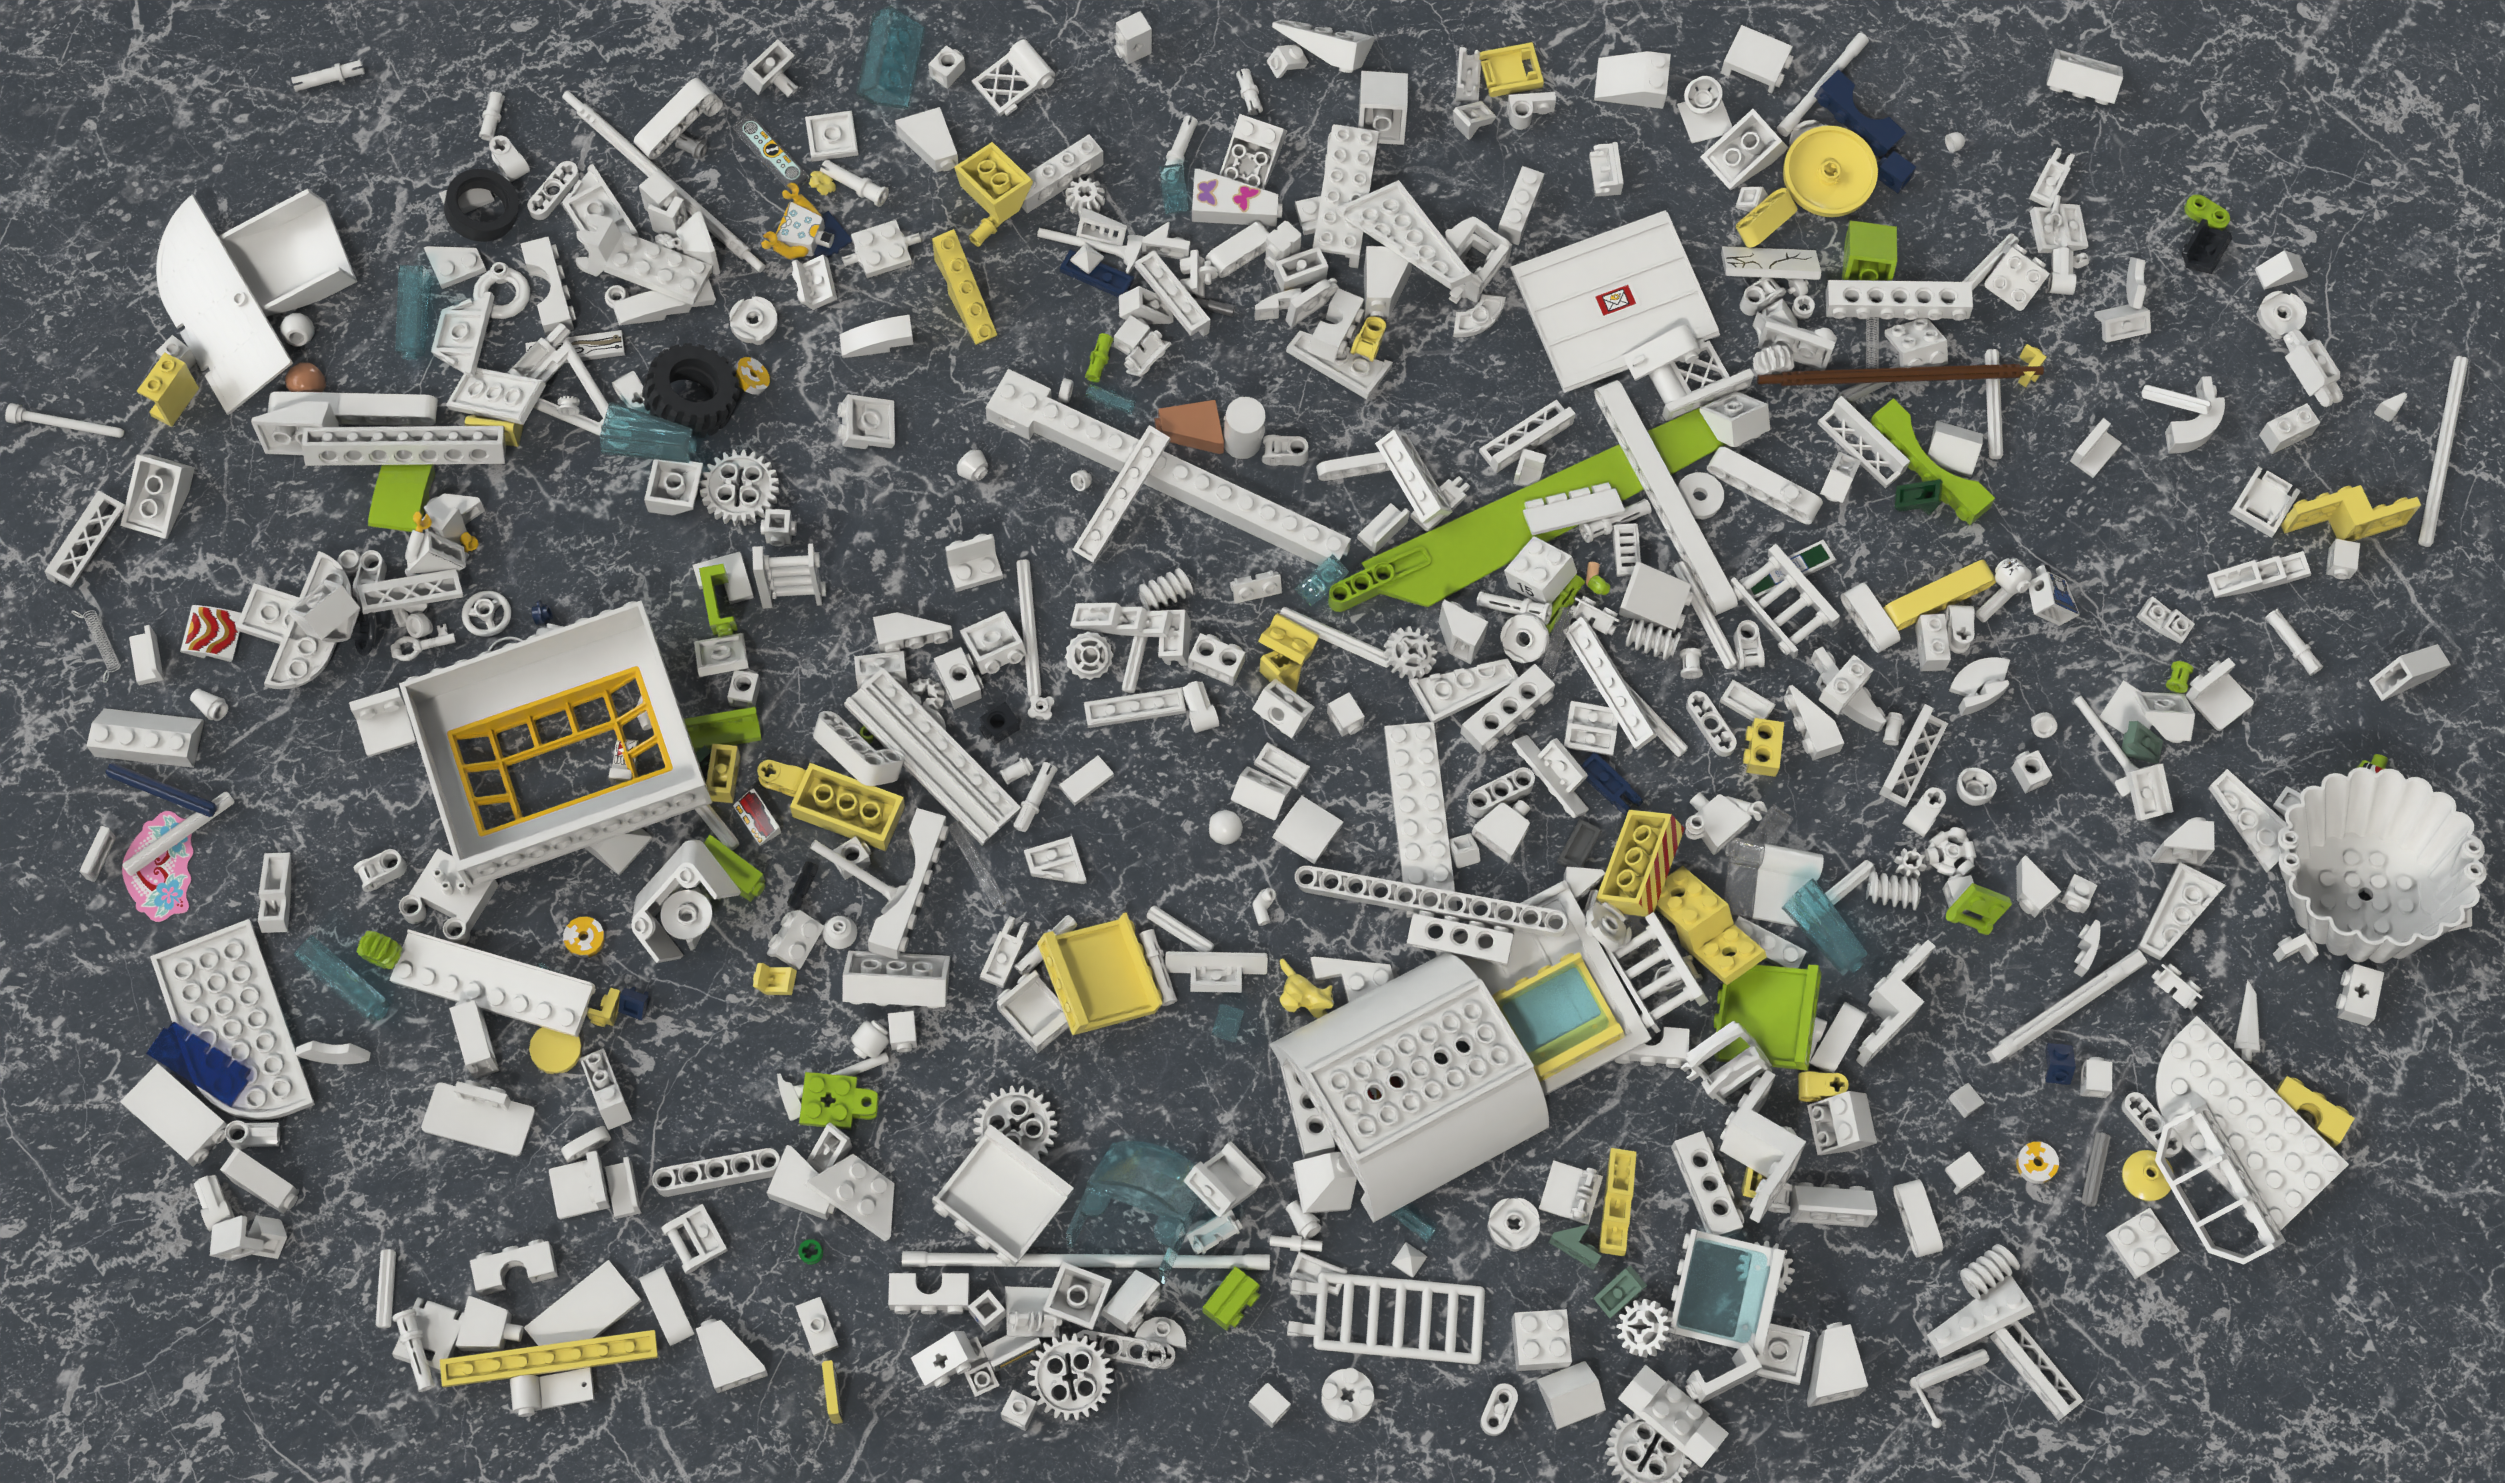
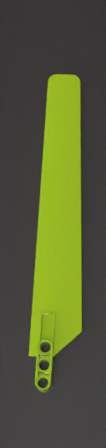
[1328,401,1727,612]

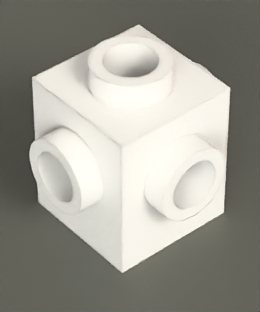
[761,509,797,546]

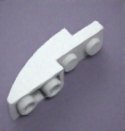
[1810,646,1886,732]

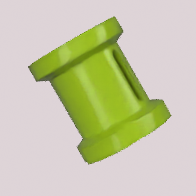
[2166,661,2194,693]

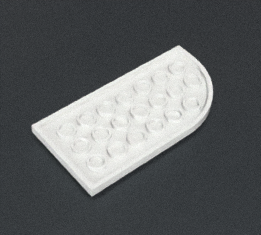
[150,919,315,1120]
[2155,1016,2349,1231]

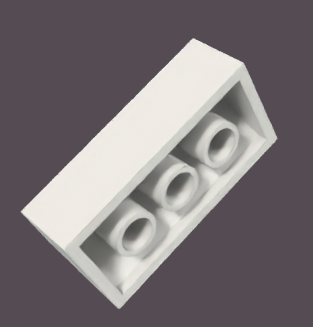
[87,708,204,768]
[843,951,950,1009]

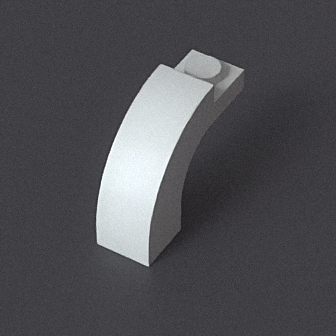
[2165,376,2225,454]

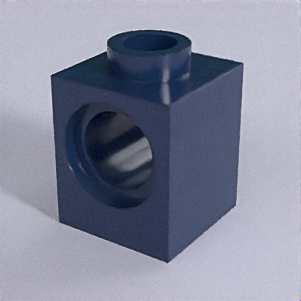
[1877,151,1916,194]

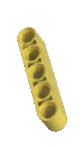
[1883,560,1996,631]

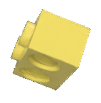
[1743,718,1784,777]

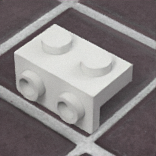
[792,255,837,310]
[767,910,824,970]

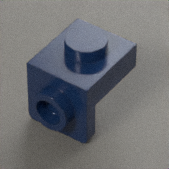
[2045,1043,2076,1085]

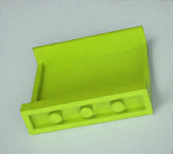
[1714,964,1822,1071]

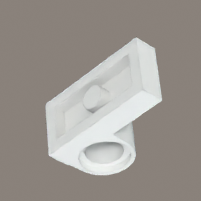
[1507,92,1556,130]

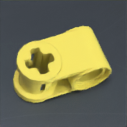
[1350,316,1386,362]
[757,760,806,797]
[1798,1071,1849,1102]

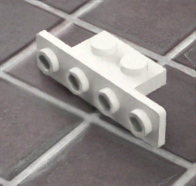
[1512,735,1589,818]
[1165,951,1268,993]

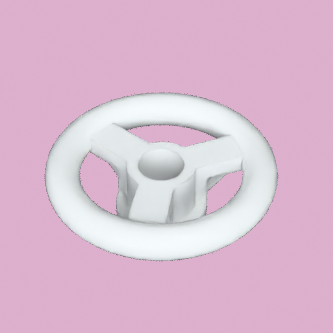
[462,591,511,637]

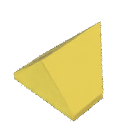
[1260,651,1304,693]

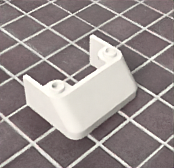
[631,840,741,963]

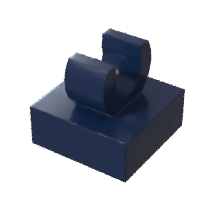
[618,986,649,1021]

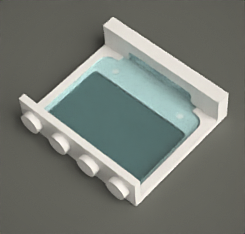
[1668,1229,1786,1355]

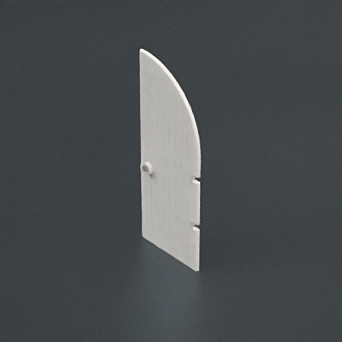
[156,194,293,415]

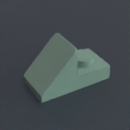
[2121,721,2163,764]
[1549,1225,1601,1270]
[1593,1265,1647,1318]

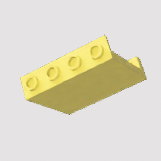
[1037,913,1163,1035]

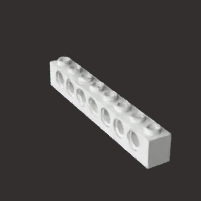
[302,426,506,466]

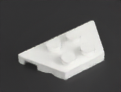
[562,164,639,237]
[431,292,495,378]
[804,1154,894,1241]

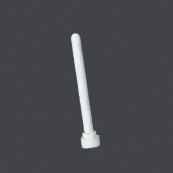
[5,403,124,438]

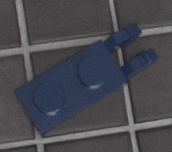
[1580,752,1643,816]

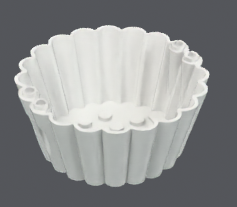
[2277,767,2487,963]

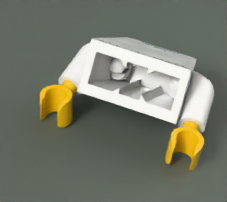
[405,511,479,577]

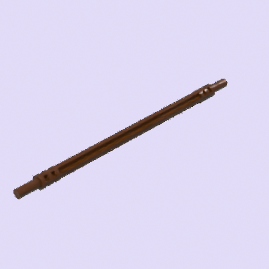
[1757,364,2044,386]

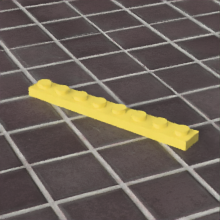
[440,1330,658,1388]

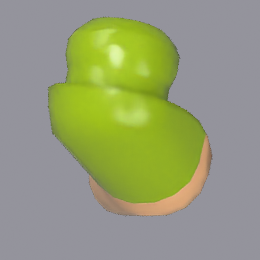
[1586,562,1610,595]

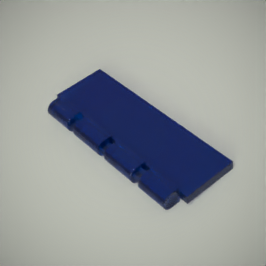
[146,1022,251,1107]

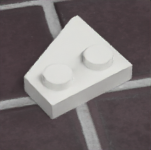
[1024,836,1086,884]

